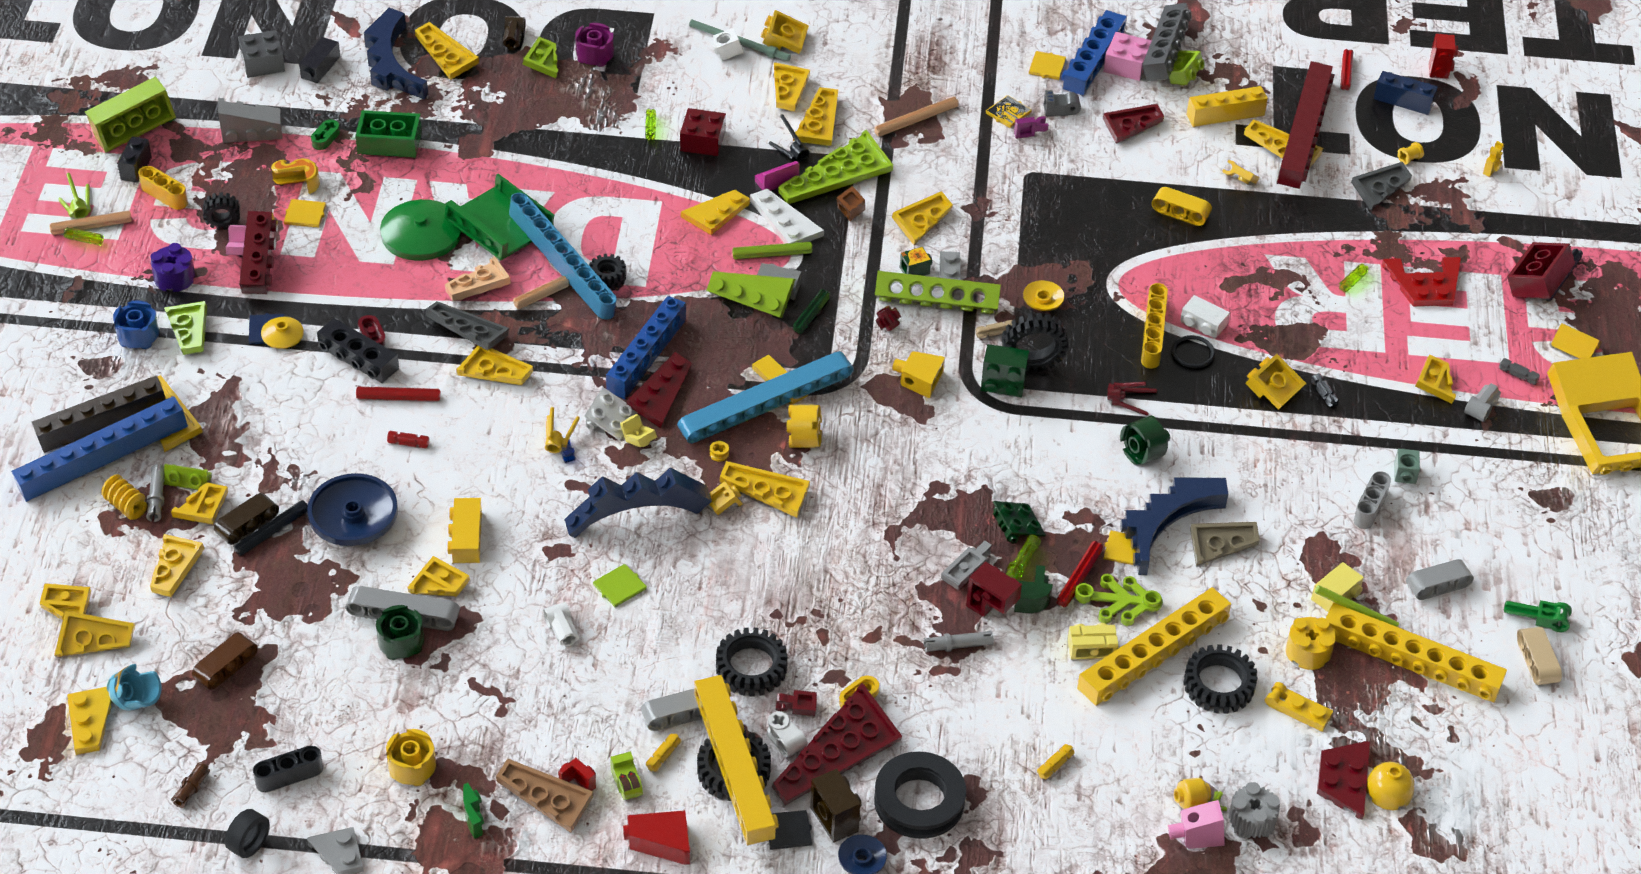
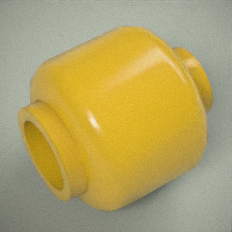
[1174,777,1211,809]

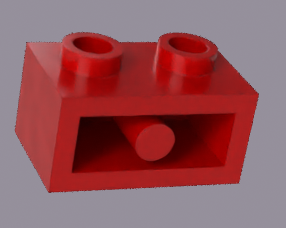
[1429,34,1458,79]

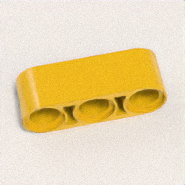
[138,166,188,210]
[1151,187,1212,226]

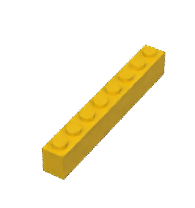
[694,675,779,846]

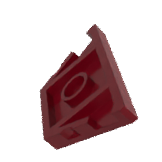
[1317,741,1370,820]

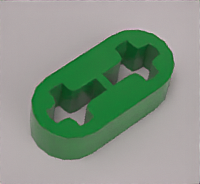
[311,119,340,150]

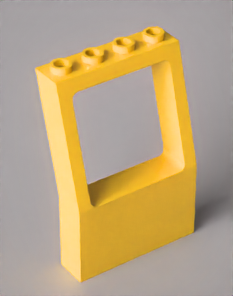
[1547,352,1641,475]

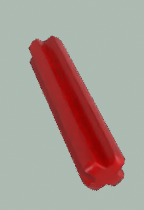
[1340,49,1354,91]

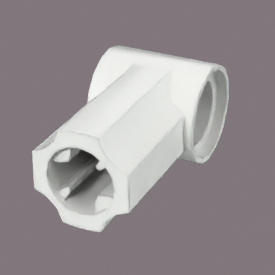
[543,602,579,647]

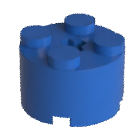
[113,301,159,349]

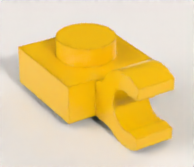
[1222,160,1260,184]

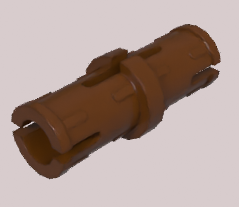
[171,762,210,808]

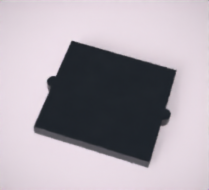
[769,810,812,850]

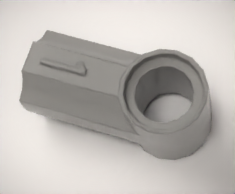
[1464,383,1501,422]

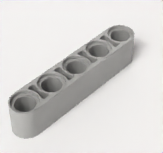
[345,586,460,631]

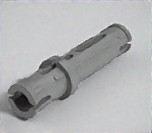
[146,464,164,522]
[923,630,994,652]

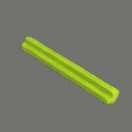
[732,242,812,259]

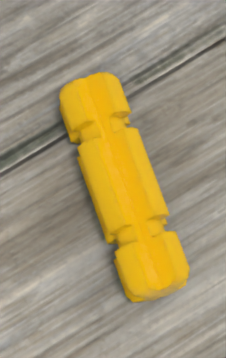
[645,733,681,772]
[1037,744,1075,780]

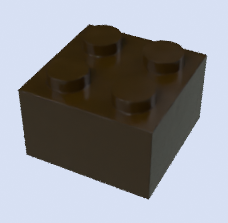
[810,769,862,843]

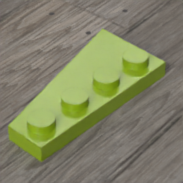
[706,271,796,318]

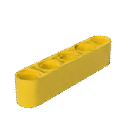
[1141,283,1168,369]

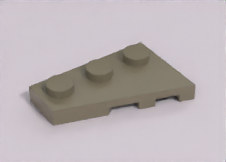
[1190,522,1260,566]

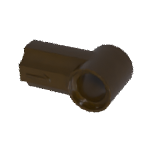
[503,16,526,50]

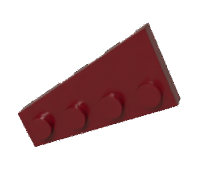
[626,352,692,428]

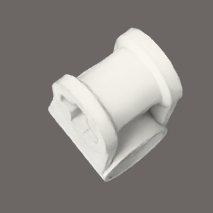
[767,711,808,758]

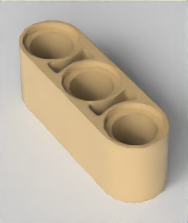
[1517,627,1562,685]

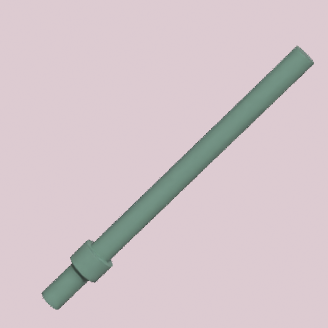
[689,19,791,62]

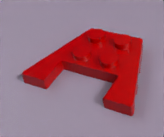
[1382,257,1461,307]

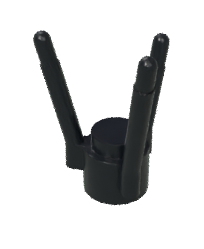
[769,114,810,161]

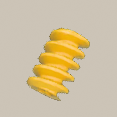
[101,474,148,520]

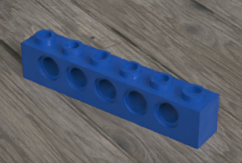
[1061,10,1127,96]
[606,296,686,399]

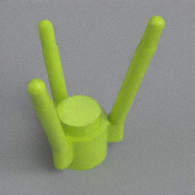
[58,173,92,219]

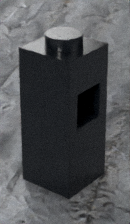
[299,37,341,84]

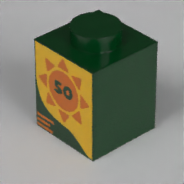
[899,247,933,276]

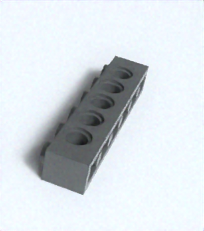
[1143,3,1192,81]

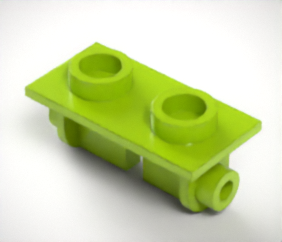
[164,464,212,490]

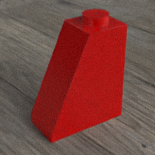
[623,810,690,865]

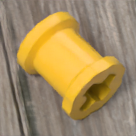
[1398,142,1424,165]

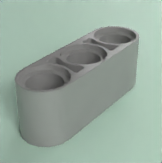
[1353,471,1391,529]
[1406,559,1474,600]
[641,689,702,731]

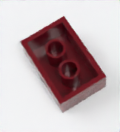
[1507,242,1575,299]

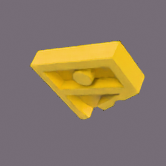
[1415,354,1456,404]
[407,556,470,597]

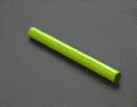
[1315,585,1399,627]

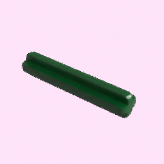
[793,289,830,334]

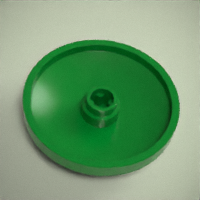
[380,199,462,261]

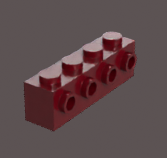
[239,211,278,294]

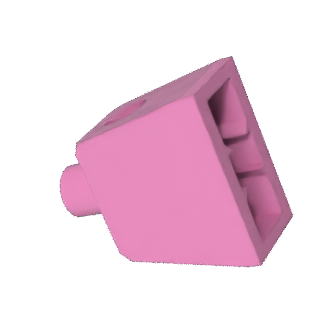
[1168,800,1225,849]

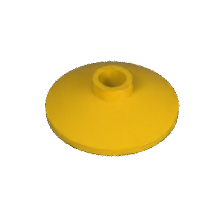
[1023,280,1064,311]
[261,317,304,349]

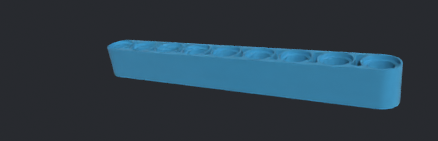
[509,193,617,320]
[677,351,854,443]

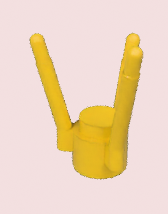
[544,407,580,453]

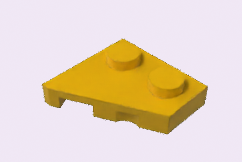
[171,483,228,525]
[40,583,92,620]

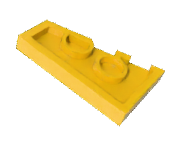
[773,62,810,111]
[681,190,750,235]
[892,191,953,245]
[456,346,533,385]
[150,534,205,597]
[54,611,135,657]
[67,686,112,755]

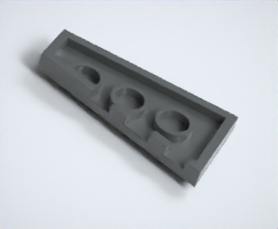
[425,301,509,351]

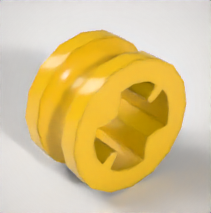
[710,441,729,462]

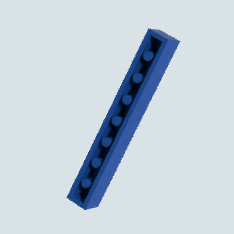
[11,396,188,502]

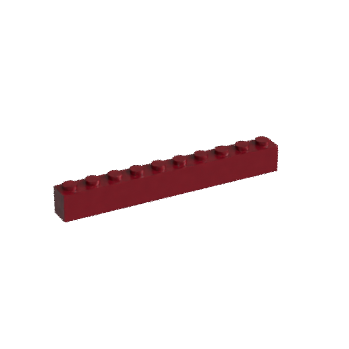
[1277,61,1335,189]

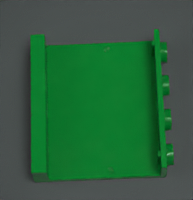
[444,174,555,261]

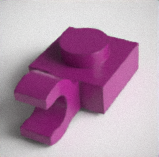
[1014,116,1049,139]

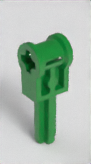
[1503,600,1572,632]

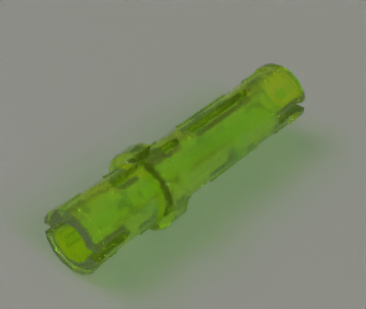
[1006,535,1041,580]

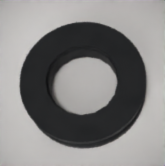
[874,751,966,839]

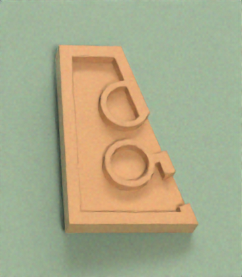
[445,256,511,301]

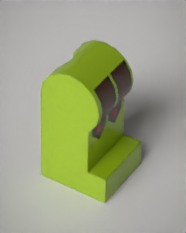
[610,751,643,800]

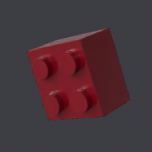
[680,108,726,156]

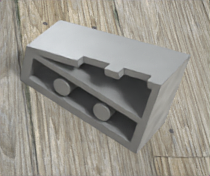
[218,98,283,143]

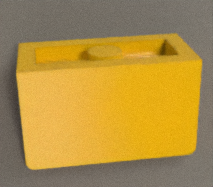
[1551,323,1602,359]

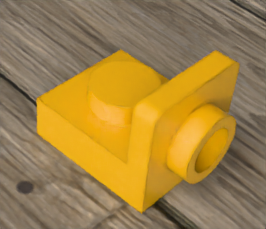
[709,481,743,515]

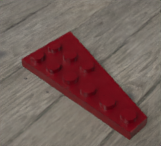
[772,683,902,805]

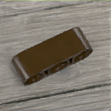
[214,493,279,545]

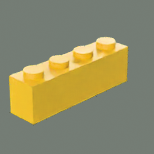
[1186,86,1268,127]

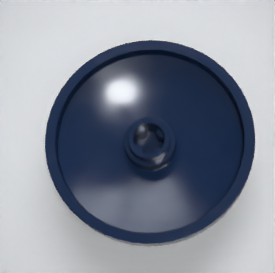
[307,473,398,546]

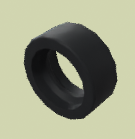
[225,809,270,858]

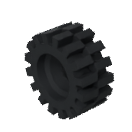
[203,192,240,230]
[589,254,626,291]

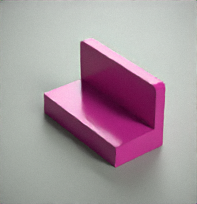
[755,161,799,191]

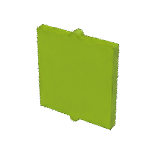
[593,564,647,607]

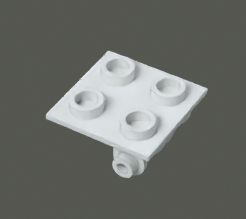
[584,387,637,441]

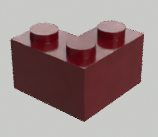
[966,561,1022,617]

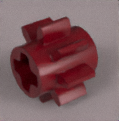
[875,306,901,331]

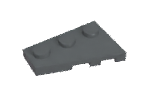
[1351,162,1412,211]

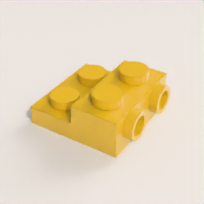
[760,10,809,54]
[1245,354,1306,410]

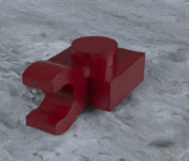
[776,690,817,716]

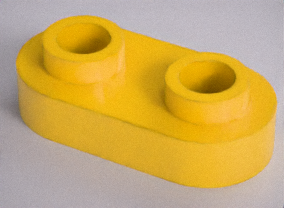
[839,675,879,707]

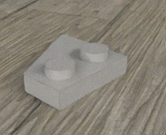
[307,827,364,874]

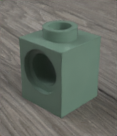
[1394,448,1420,484]

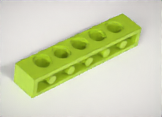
[875,271,1001,314]

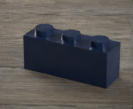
[1374,71,1438,115]

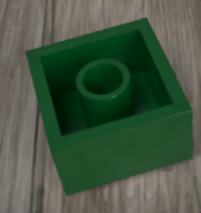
[980,344,1029,398]

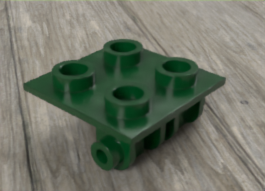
[993,501,1046,544]

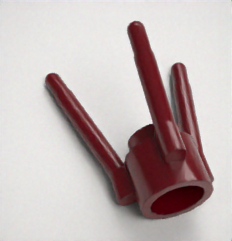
[1107,382,1157,416]

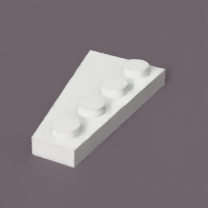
[750,189,824,243]

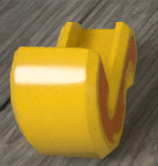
[271,158,320,194]

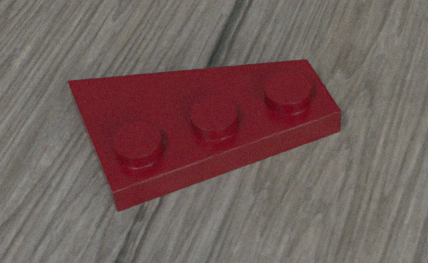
[1103,104,1164,144]

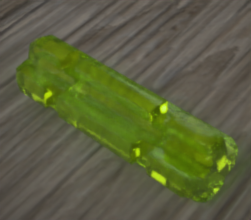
[645,109,656,140]
[63,227,104,246]
[1339,263,1369,292]

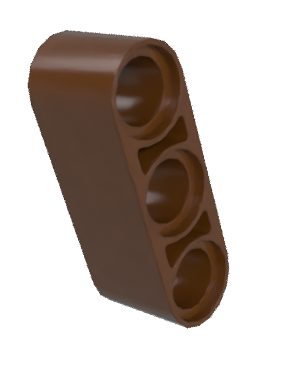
[192,632,258,690]

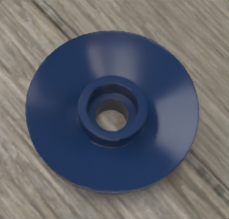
[838,834,887,874]

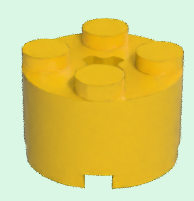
[787,405,822,448]
[1285,617,1335,670]
[386,729,436,786]

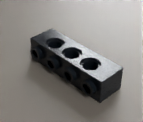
[317,318,399,384]

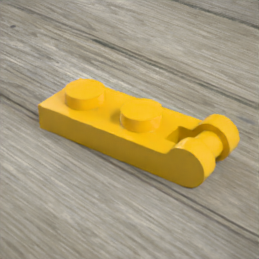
[1264,682,1333,732]

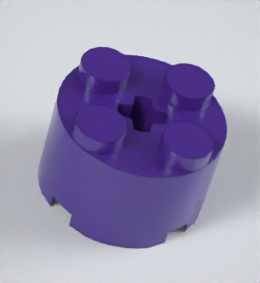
[150,243,195,292]

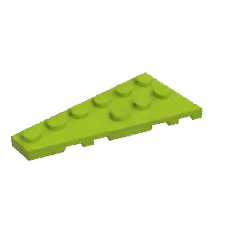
[779,130,893,204]

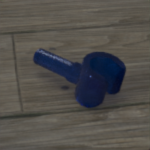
[561,439,576,463]

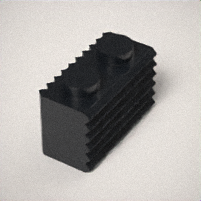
[117,136,152,183]

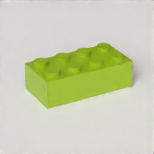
[85,76,176,152]

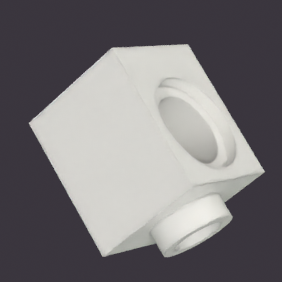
[712,28,744,61]

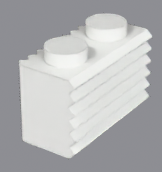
[1180,295,1230,339]

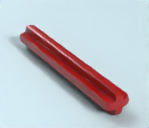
[356,386,441,401]
[1057,541,1103,608]

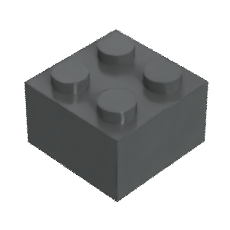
[238,30,285,78]

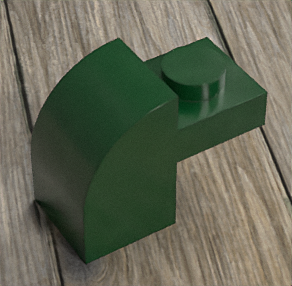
[1014,565,1053,614]

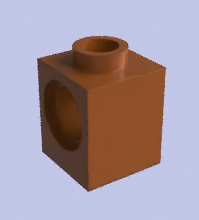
[837,186,866,221]

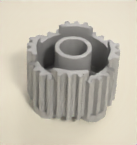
[1228,782,1280,839]

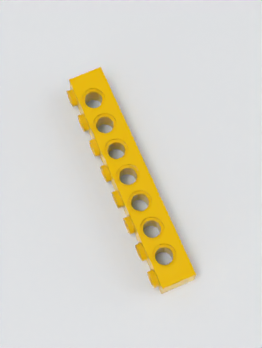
[1077,587,1231,706]
[1326,602,1507,703]

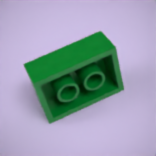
[355,110,422,158]

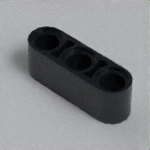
[253,745,323,792]

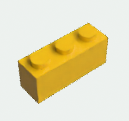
[447,498,482,563]

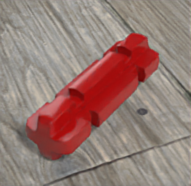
[387,430,430,448]

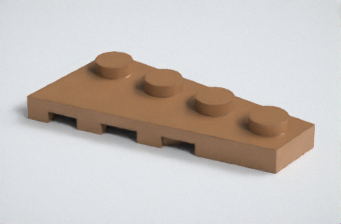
[496,758,593,833]

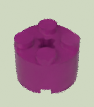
[575,23,614,67]

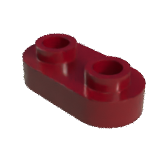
[358,315,386,346]

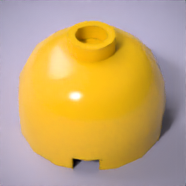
[1366,762,1415,810]

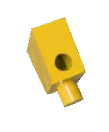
[892,351,945,398]

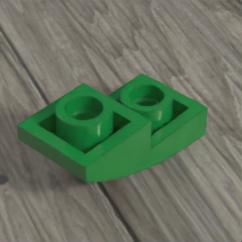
[463,783,484,839]

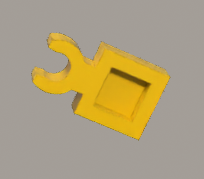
[1483,141,1504,177]

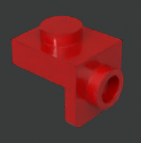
[558,758,596,791]

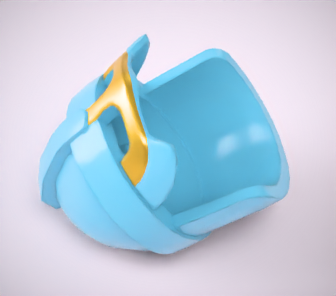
[107,664,162,711]

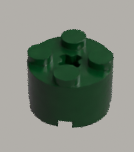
[1120,415,1170,465]
[376,605,424,660]

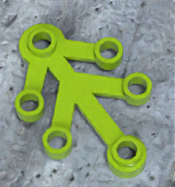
[1075,574,1163,626]

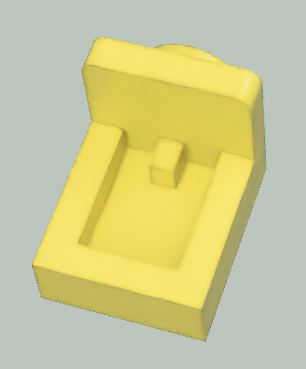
[620,414,657,447]

